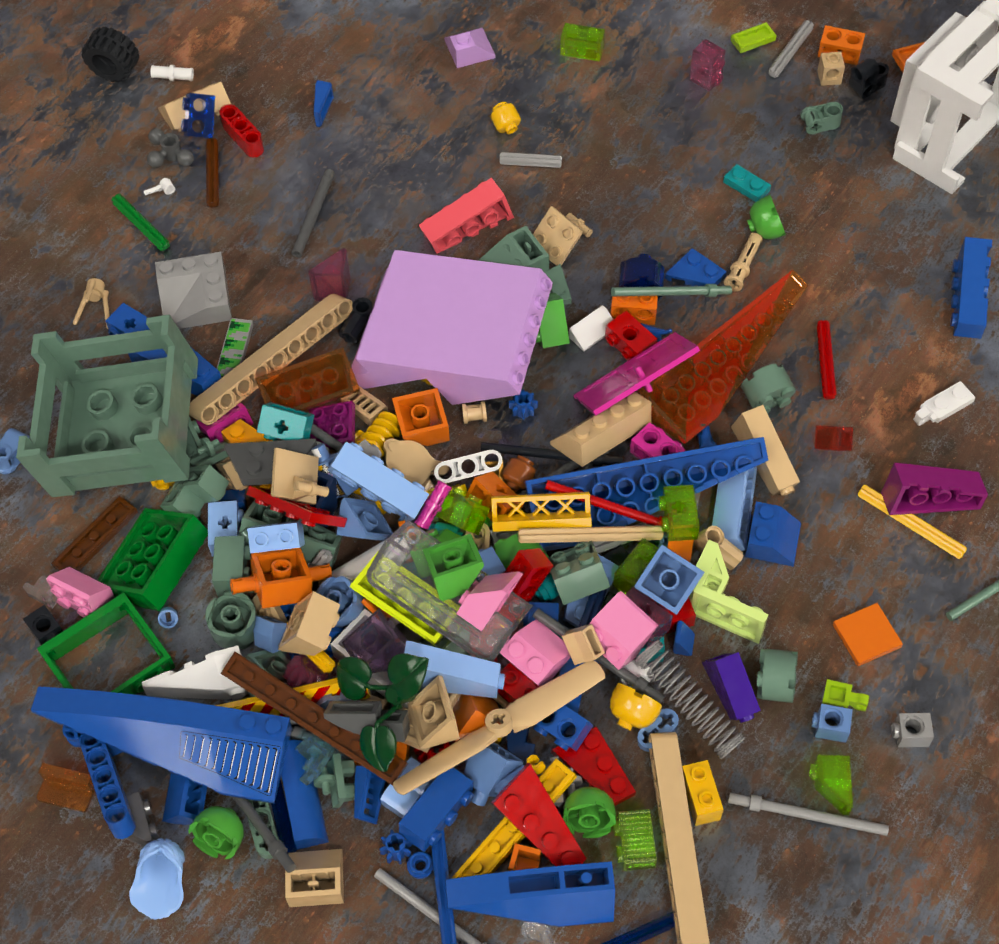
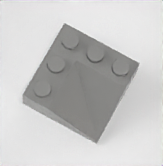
[155,252,232,329]

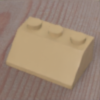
[158,82,231,132]

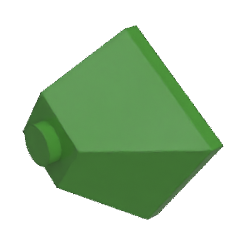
[422,533,484,602]

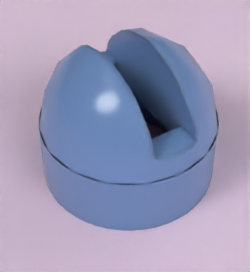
[158,607,178,628]

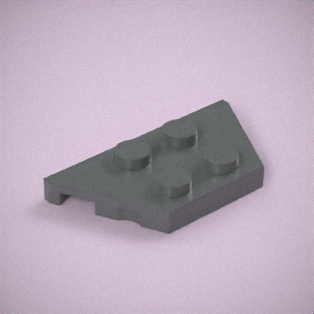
[224,439,317,486]

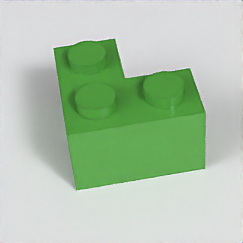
[536,293,570,348]

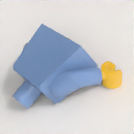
[464,737,546,806]

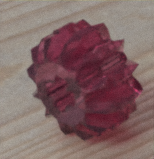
[283,654,329,688]

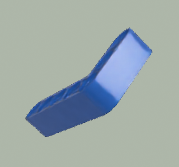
[79,733,136,839]

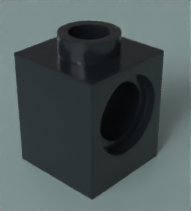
[23,605,63,645]

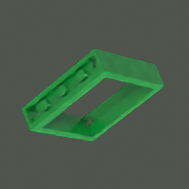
[37,592,175,695]

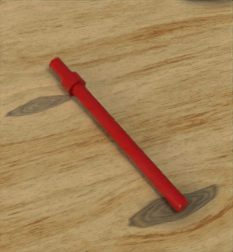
[545,480,687,532]

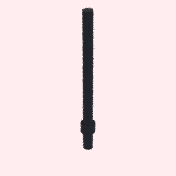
[481,442,623,467]

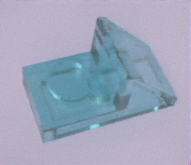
[295,737,336,786]

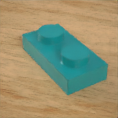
[723,164,771,202]

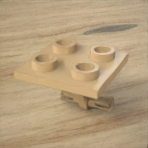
[533,206,593,266]
[271,448,329,505]

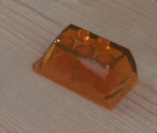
[255,347,360,411]

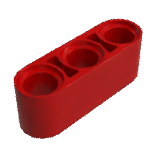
[220,104,264,158]

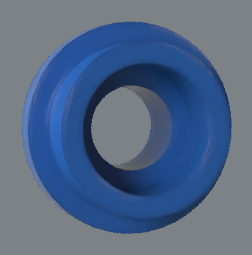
[407,852,434,879]

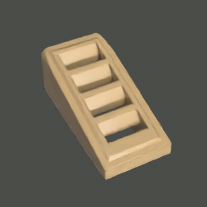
[340,385,388,426]

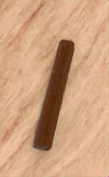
[206,138,219,208]

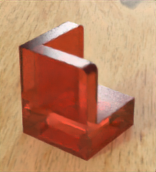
[815,425,853,451]

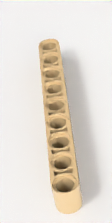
[189,294,353,425]
[648,732,710,944]

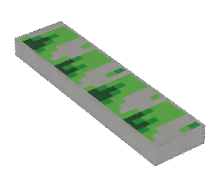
[216,318,254,378]

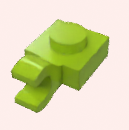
[822,679,869,711]

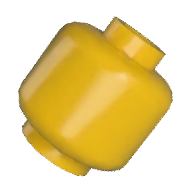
[490,102,521,134]

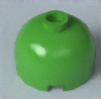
[747,195,786,240]
[562,787,616,838]
[188,806,244,859]

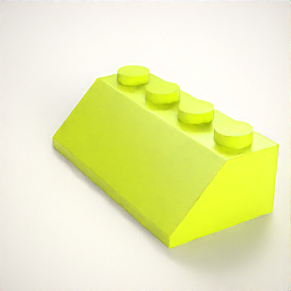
[350,551,460,645]

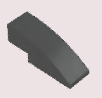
[324,701,410,742]

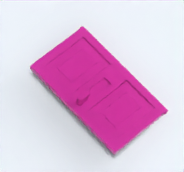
[573,332,700,416]

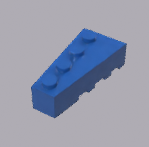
[950,237,992,339]

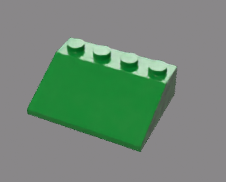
[97,508,208,611]

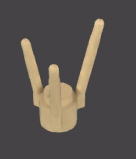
[73,278,110,329]

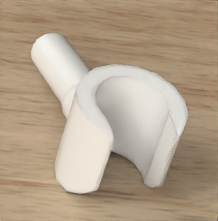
[144,178,175,196]

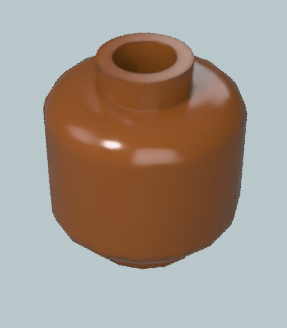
[501,455,536,492]

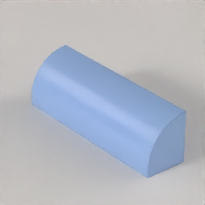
[712,467,757,551]

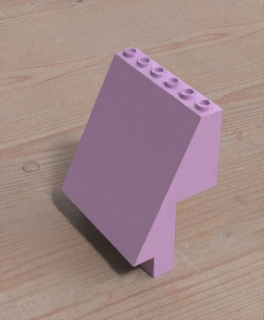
[348,250,553,405]

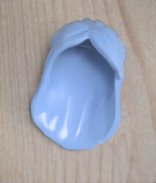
[129,838,185,920]

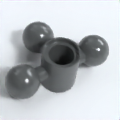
[147,128,194,168]

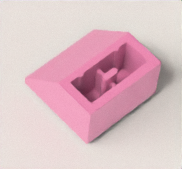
[46,567,115,618]

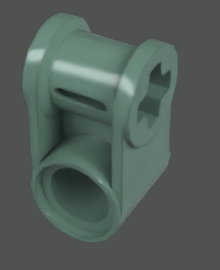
[800,102,843,134]

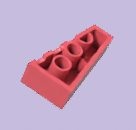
[419,177,514,254]

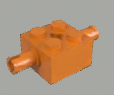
[230,548,332,609]

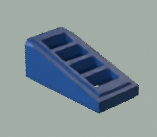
[314,80,334,127]
[354,766,385,824]

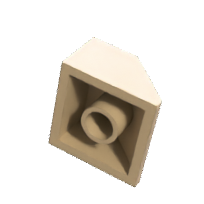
[278,591,340,656]

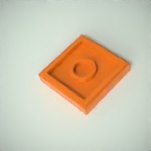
[833,603,903,667]

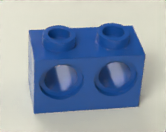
[533,705,593,752]

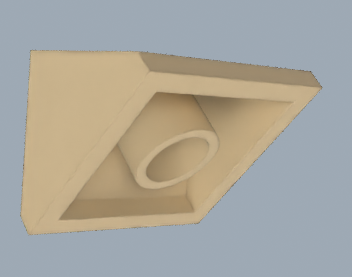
[407,675,460,749]

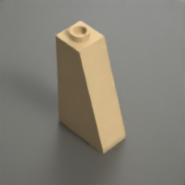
[731,405,800,496]

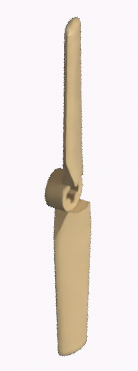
[393,660,605,795]

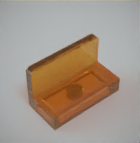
[37,763,95,813]

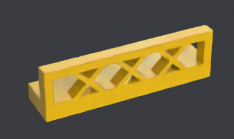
[491,492,592,532]

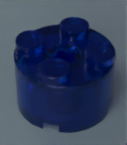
[619,253,664,301]

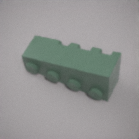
[238,500,342,569]

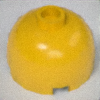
[610,683,662,731]

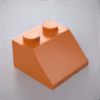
[392,388,450,446]

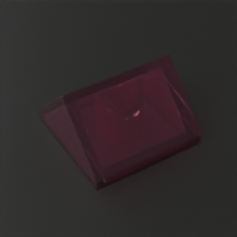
[308,248,351,301]

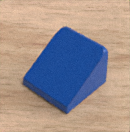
[220,489,246,511]
[673,620,695,656]

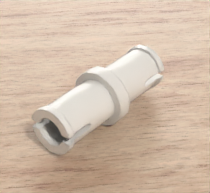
[151,65,194,82]

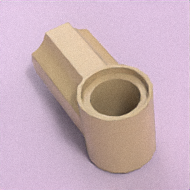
[693,526,744,570]

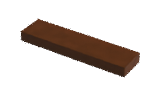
[51,496,138,571]

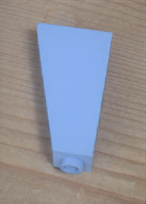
[404,641,505,699]

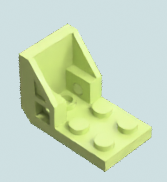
[689,540,769,644]

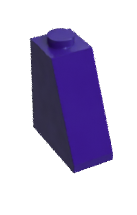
[702,652,761,723]

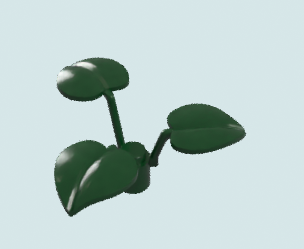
[337,653,429,772]

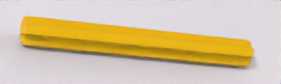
[858,485,967,559]

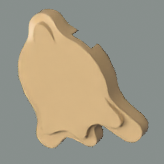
[383,438,449,485]

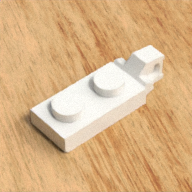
[913,381,976,426]

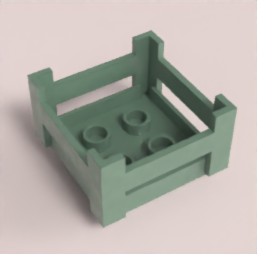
[16,315,198,498]

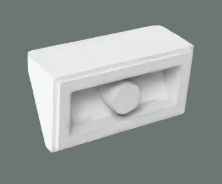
[569,305,614,352]

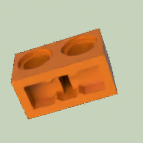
[817,25,866,65]
[611,296,658,325]

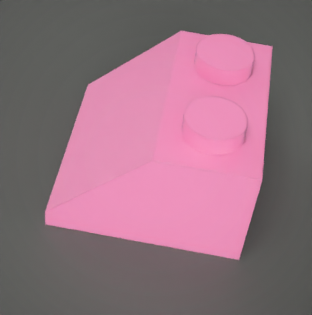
[456,571,523,631]
[590,591,658,670]
[499,619,571,687]

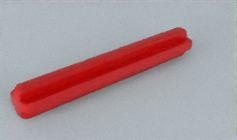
[817,320,837,400]

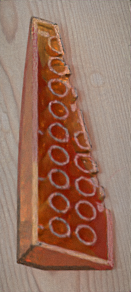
[638,270,808,444]

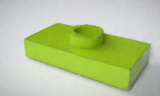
[731,22,777,54]

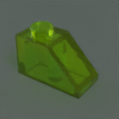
[810,755,853,815]

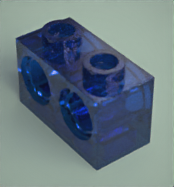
[181,93,215,139]

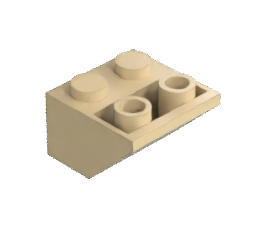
[285,849,344,907]

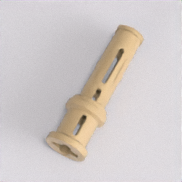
[724,233,763,291]

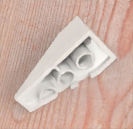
[142,646,249,700]

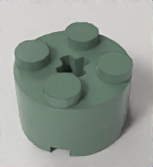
[741,364,796,414]
[205,591,258,649]
[757,648,798,703]

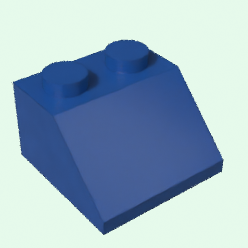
[745,501,801,567]

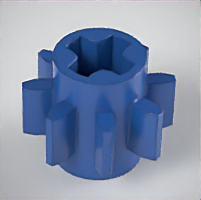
[509,389,538,420]
[379,829,413,865]

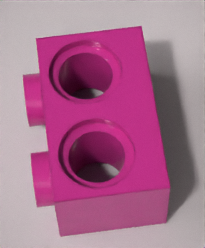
[630,422,686,460]

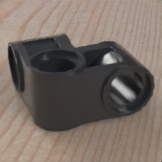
[848,58,889,99]

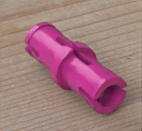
[414,480,452,530]

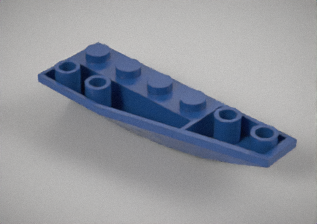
[445,861,615,927]

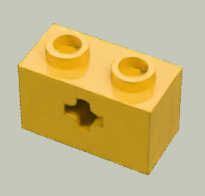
[682,760,724,826]

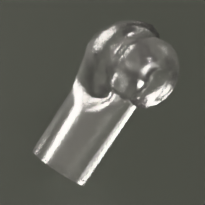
[521,922,555,944]

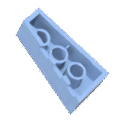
[327,442,429,524]

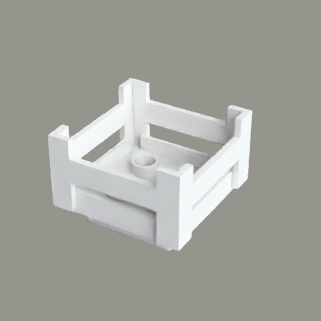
[890,0,999,194]

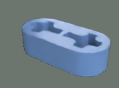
[637,709,679,752]

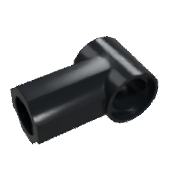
[339,297,373,344]

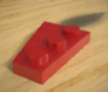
[551,726,636,806]

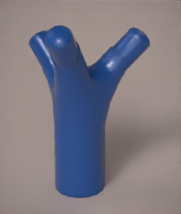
[642,323,672,342]

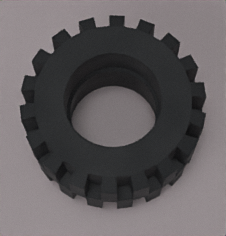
[81,27,139,82]

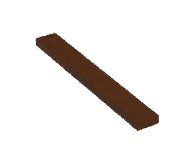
[220,652,408,785]

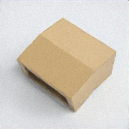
[562,624,605,665]

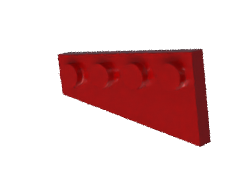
[246,485,347,528]
[491,763,586,866]

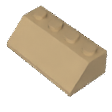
[550,392,651,467]

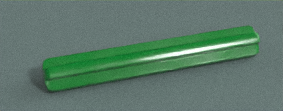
[111,194,170,251]

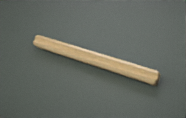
[518,525,664,543]

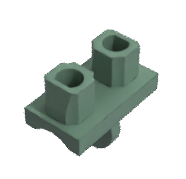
[190,437,228,467]
[313,753,355,808]

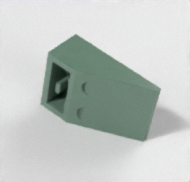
[478,226,549,272]

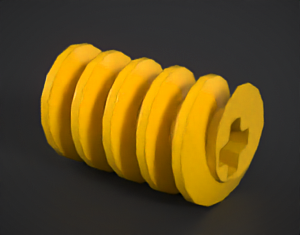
[356,411,401,457]

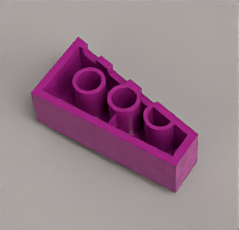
[881,462,988,515]

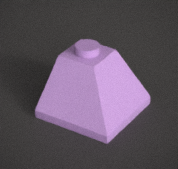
[444,28,495,68]

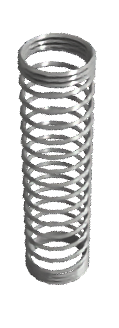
[635,640,746,759]

